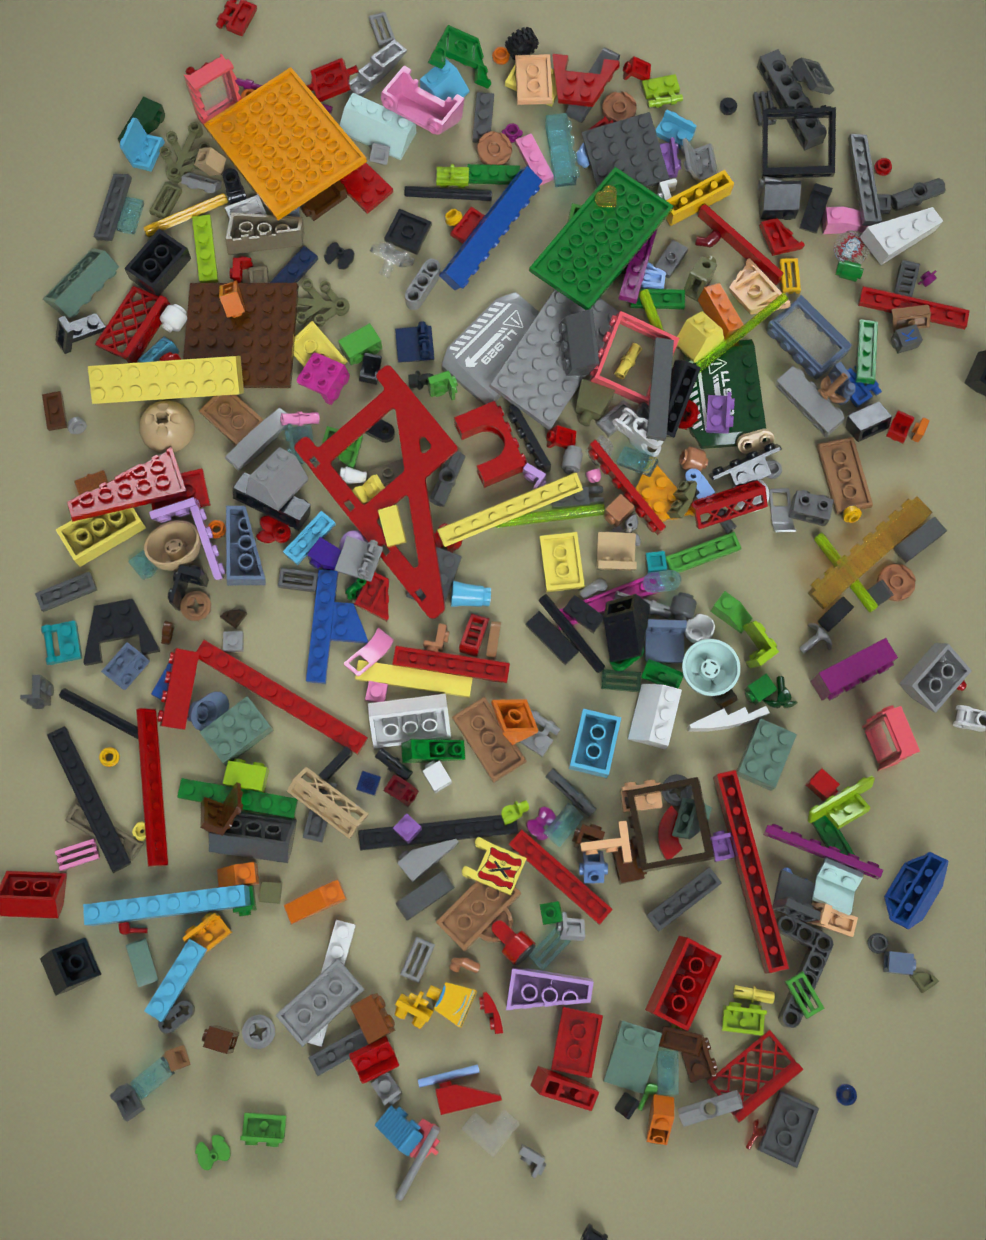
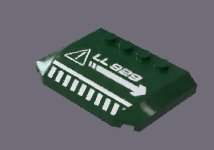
[683,339,766,449]

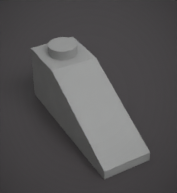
[397,839,459,883]

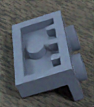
[101,642,150,690]

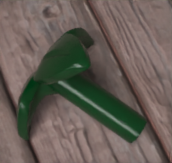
[764,676,798,709]

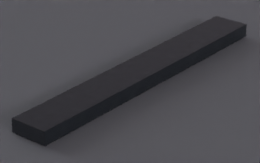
[47,726,132,873]
[359,815,518,851]

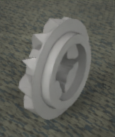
[242,1015,275,1049]

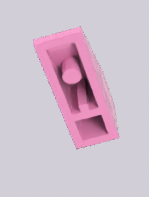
[821,207,868,234]

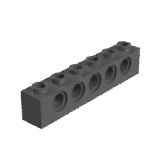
[757,49,827,151]

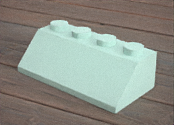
[340,93,416,160]

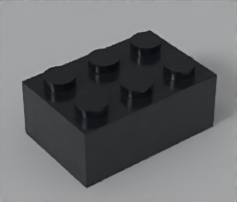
[124,229,191,297]

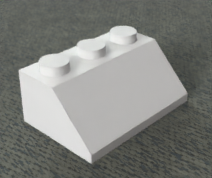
[628,684,682,749]

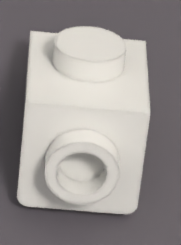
[657,179,677,200]

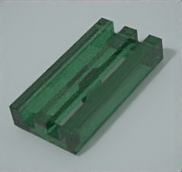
[601,669,641,692]

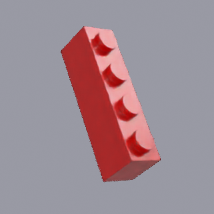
[157,648,200,730]

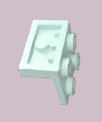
[812,858,863,915]

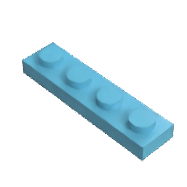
[144,939,208,1022]

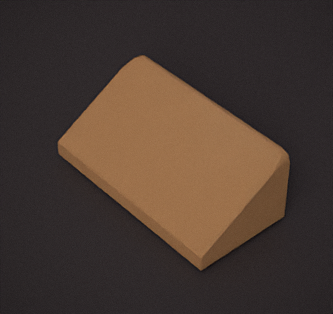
[892,305,931,332]

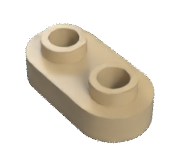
[736,429,774,454]

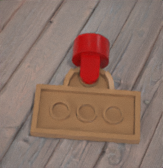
[436,881,535,965]

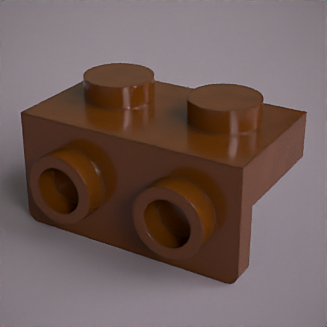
[572,824,605,848]

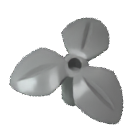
[610,514,641,546]
[799,623,832,654]

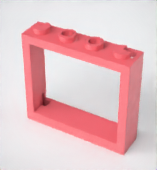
[590,311,679,406]

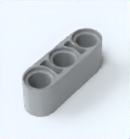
[405,259,440,310]

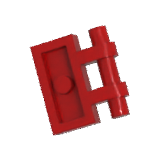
[216,0,258,37]

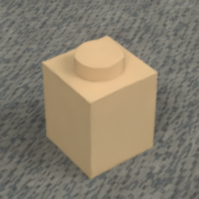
[194,147,226,176]

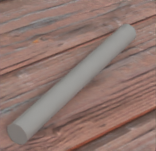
[395,1125,440,1201]

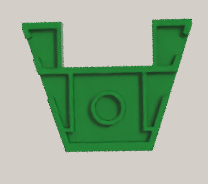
[428,25,491,89]

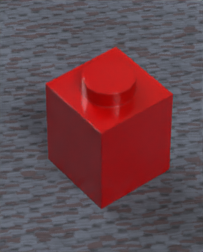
[805,768,840,801]

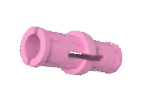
[280,411,320,426]

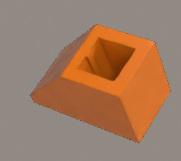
[646,1094,674,1145]

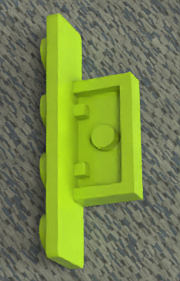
[807,775,875,829]

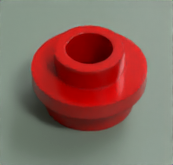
[874,158,892,176]

